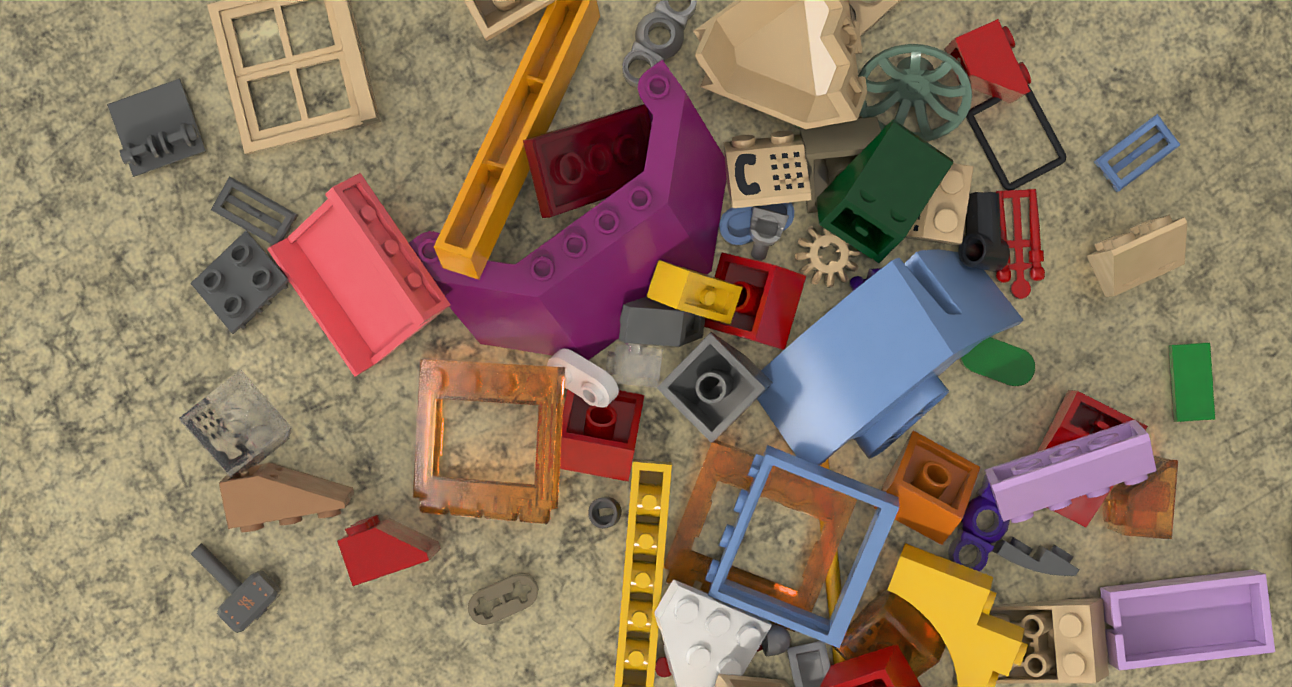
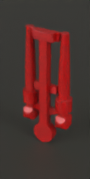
[996,189,1045,299]

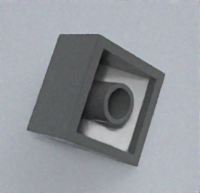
[657,332,773,443]

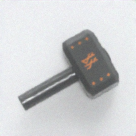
[191,543,281,633]

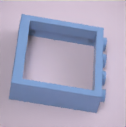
[705,445,899,648]

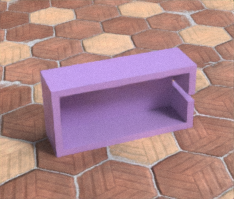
[1100,569,1275,670]

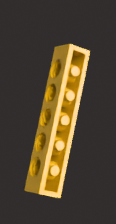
[614,459,672,687]

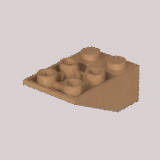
[219,462,354,532]

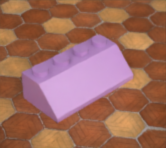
[985,420,1156,523]

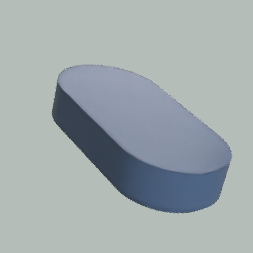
[719,202,794,245]

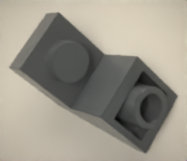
[619,296,706,347]

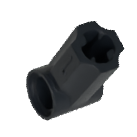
[958,192,1010,272]

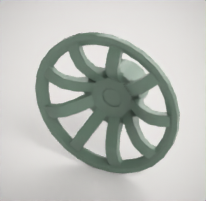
[858,44,972,141]

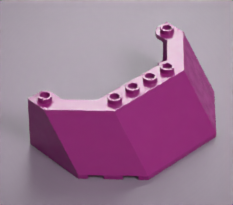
[409,60,727,361]

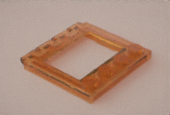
[413,359,565,524]
[664,440,857,632]

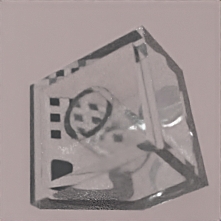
[179,369,292,478]

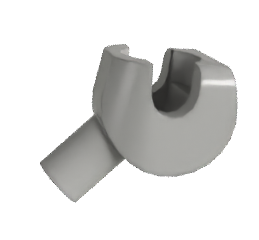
[749,206,789,260]

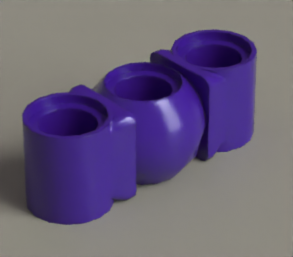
[948,475,1010,571]

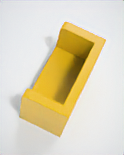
[647,260,742,324]

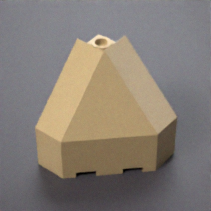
[693,0,867,129]

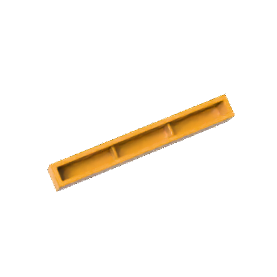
[434,0,600,280]

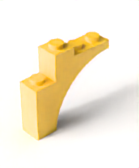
[887,543,1028,687]

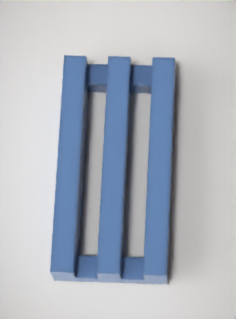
[1093,114,1180,192]

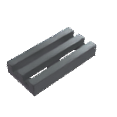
[211,176,298,245]

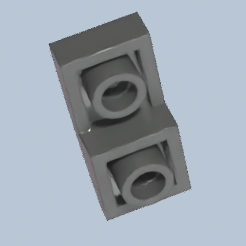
[992,537,1080,576]

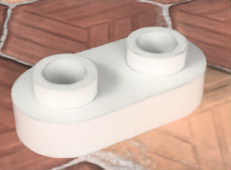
[547,348,619,408]

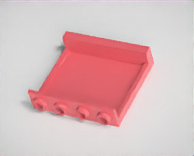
[267,173,451,377]

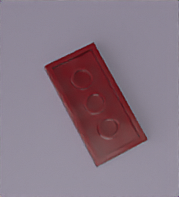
[523,104,652,218]

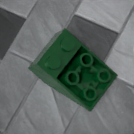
[817,119,953,263]

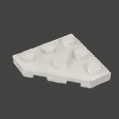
[654,579,772,687]

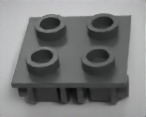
[107,78,206,177]
[191,231,289,334]

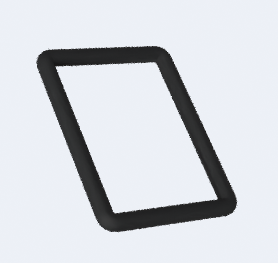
[966,85,1067,190]

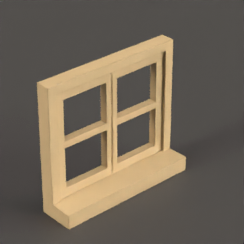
[207,0,381,155]

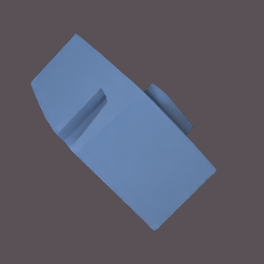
[757,249,1024,466]

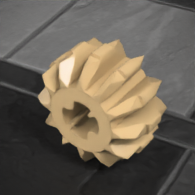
[795,226,861,288]

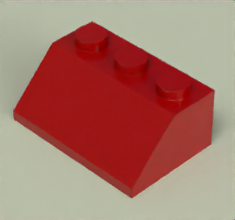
[337,515,441,586]

